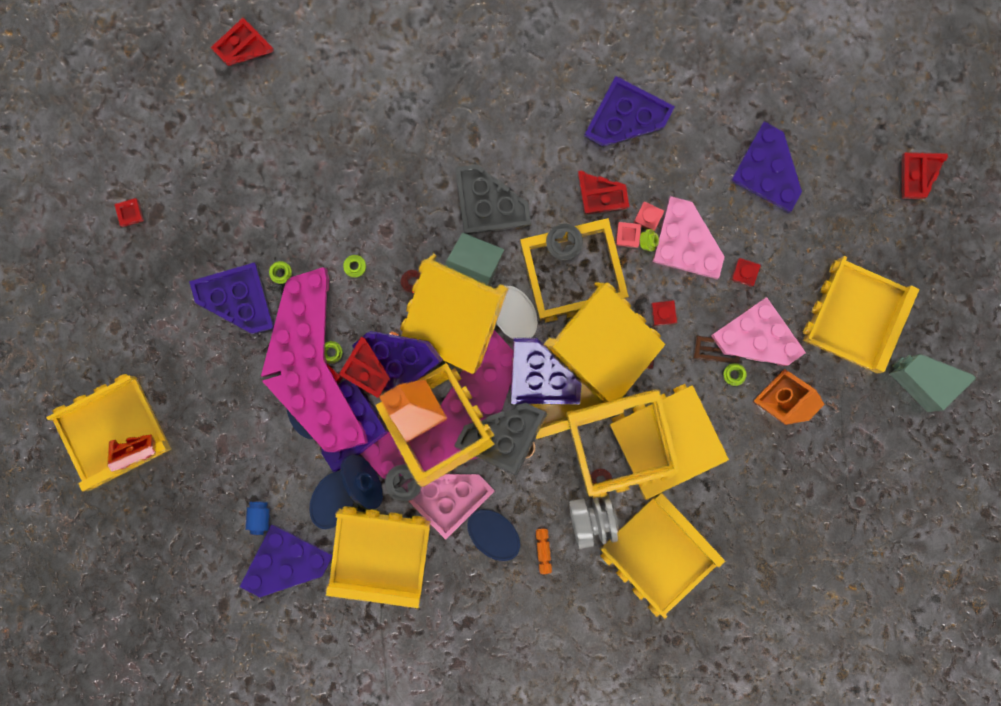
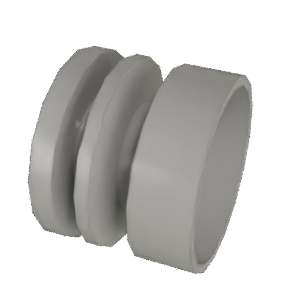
[569,494,618,549]

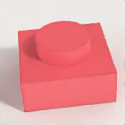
[634,201,664,231]
[616,222,641,248]

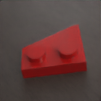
[210,18,274,66]
[902,152,948,199]
[578,171,630,215]
[339,337,391,398]
[107,434,156,472]

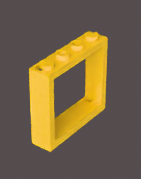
[520,218,629,323]
[375,363,495,488]
[566,389,680,498]

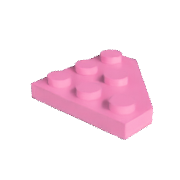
[652,196,725,279]
[711,297,806,367]
[401,474,495,540]

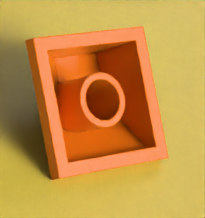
[754,369,825,425]
[379,380,447,442]

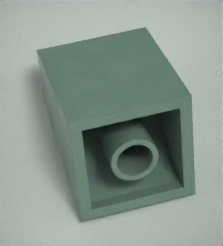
[445,233,505,286]
[889,354,976,412]

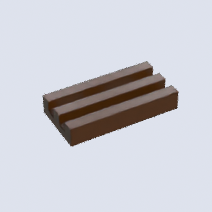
[693,336,740,364]

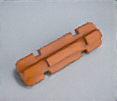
[536,528,552,574]

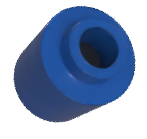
[245,502,270,535]

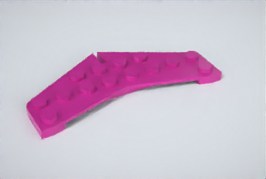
[261,267,368,453]
[361,330,513,479]

